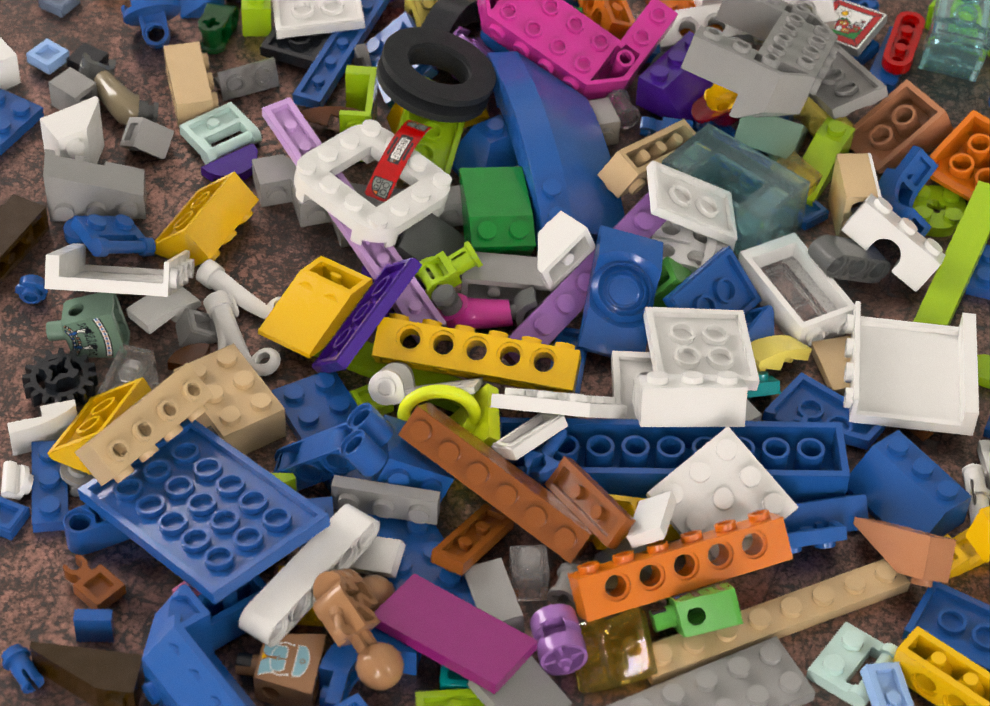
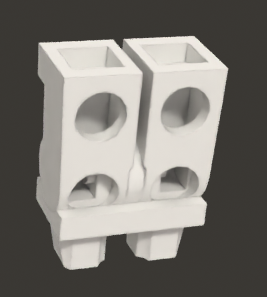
[652,220,735,273]

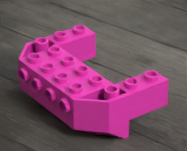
[477,0,678,100]

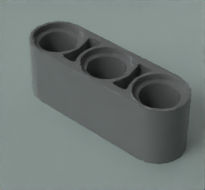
[808,235,891,283]

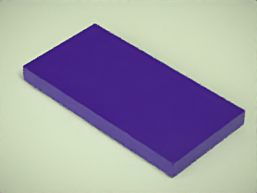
[312,257,422,373]

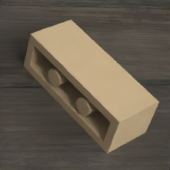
[163,42,219,128]

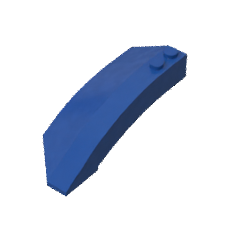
[486,51,625,252]

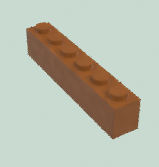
[398,403,595,564]

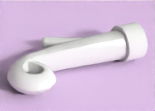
[196,259,281,319]
[203,290,281,376]

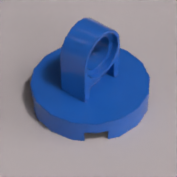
[121,0,181,49]

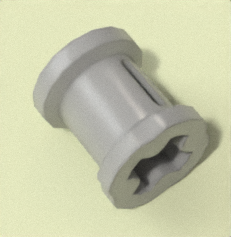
[547,562,578,610]

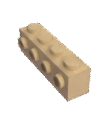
[597,119,704,198]
[74,362,214,486]

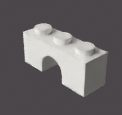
[842,193,946,292]

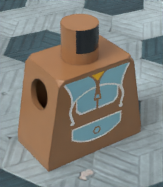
[235,634,327,706]

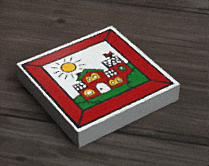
[832,0,887,57]

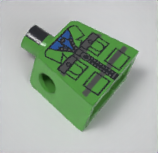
[649,580,743,637]

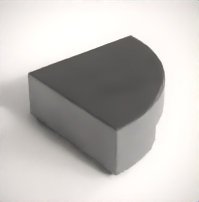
[354,43,372,67]

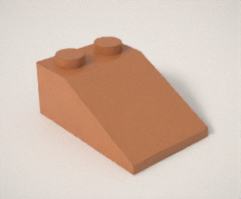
[850,79,954,175]

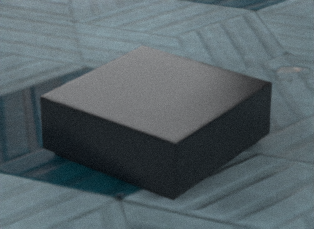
[66,43,109,72]

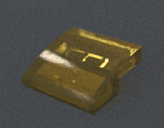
[575,607,658,693]

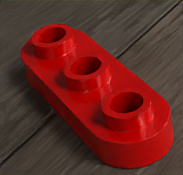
[881,11,925,75]

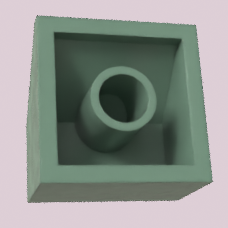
[733,116,809,166]

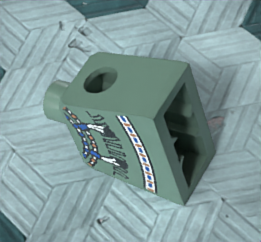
[46,292,130,358]

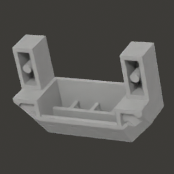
[681,0,839,118]

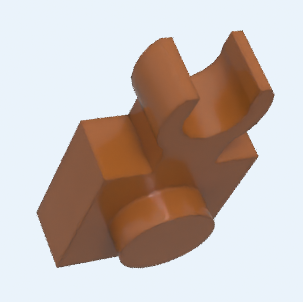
[63,555,126,609]

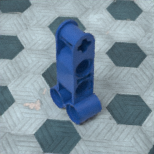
[272,403,394,491]

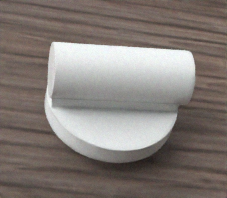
[1,461,34,500]

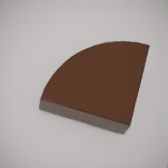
[167,343,210,370]

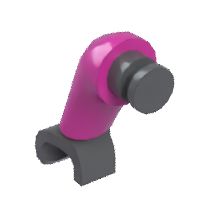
[432,284,540,330]

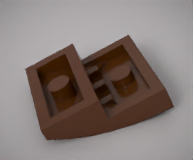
[300,106,363,129]

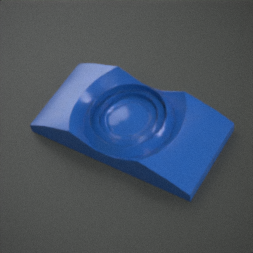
[576,225,663,358]

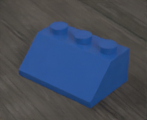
[847,430,972,536]

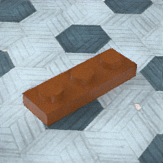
[544,456,636,550]
[430,503,515,576]

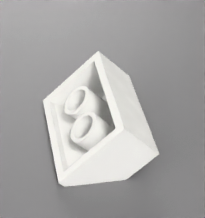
[632,371,748,427]

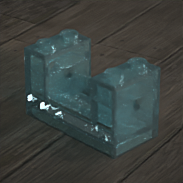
[918,0,990,82]
[662,123,810,256]

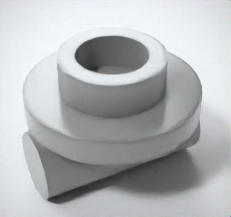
[60,464,95,497]

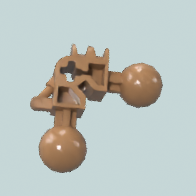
[313,569,404,690]

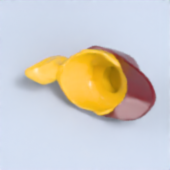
[691,83,740,127]

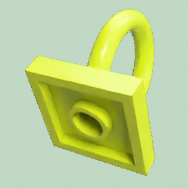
[397,383,500,448]

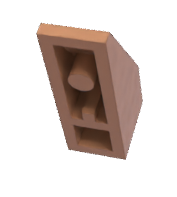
[853,517,956,587]

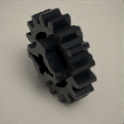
[22,348,98,407]

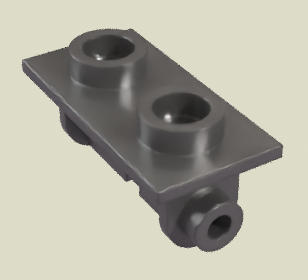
[214,57,280,101]

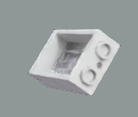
[738,232,855,347]

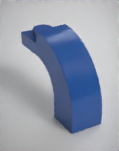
[878,145,938,237]
[319,627,422,706]

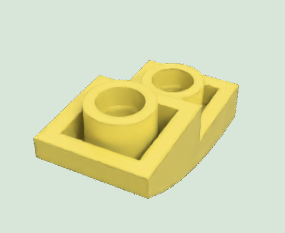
[751,335,812,371]

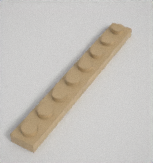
[635,559,910,686]

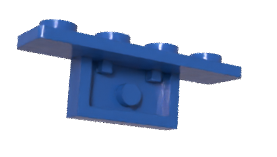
[784,493,869,554]

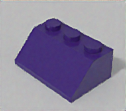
[636,31,714,122]

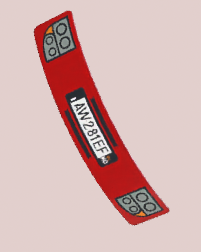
[365,119,432,202]

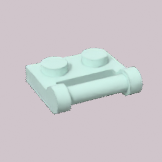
[179,102,262,164]
[806,622,898,706]

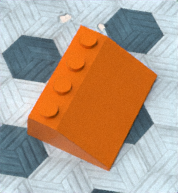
[929,110,990,201]

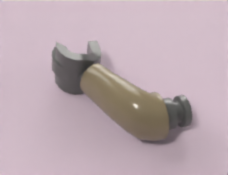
[79,52,159,125]

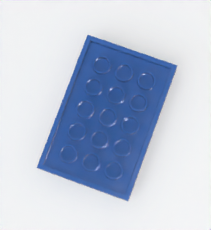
[77,419,330,604]

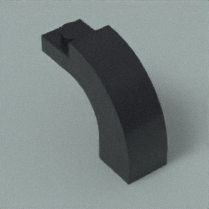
[421,0,481,34]

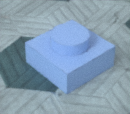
[26,39,69,75]

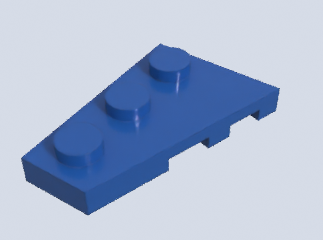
[762,372,886,450]

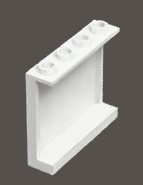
[45,243,195,297]
[843,301,979,436]

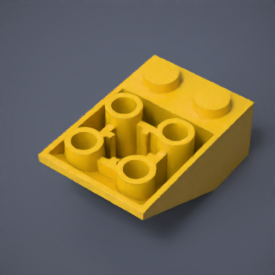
[258,256,373,359]

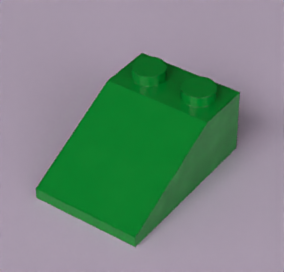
[459,167,536,256]

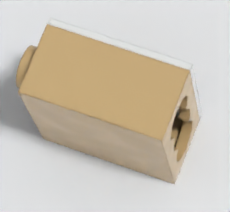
[828,153,882,238]

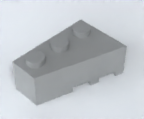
[43,149,147,222]

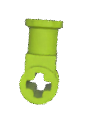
[415,241,483,300]

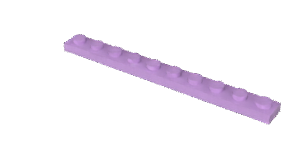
[262,97,447,343]

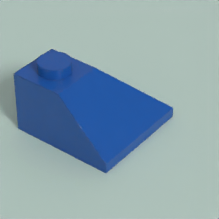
[452,115,518,176]

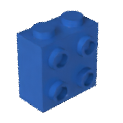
[374,415,454,503]

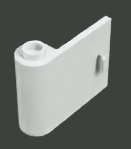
[368,361,483,405]

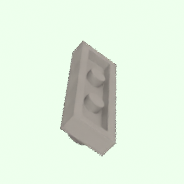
[331,475,440,525]

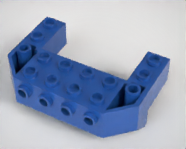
[142,575,368,706]

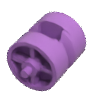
[530,604,588,676]

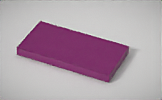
[374,573,538,694]

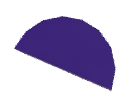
[201,143,258,182]

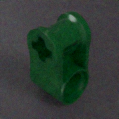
[198,3,239,54]

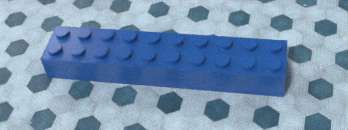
[500,417,850,502]

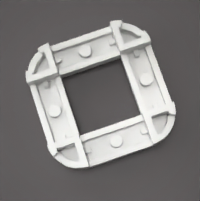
[294,119,452,248]

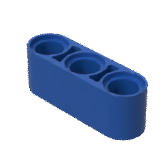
[63,504,130,555]

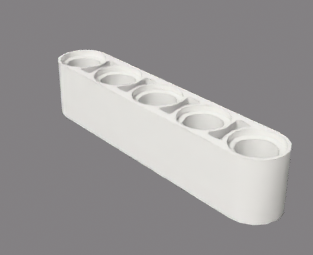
[238,504,380,647]

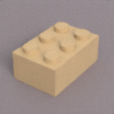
[173,343,286,455]

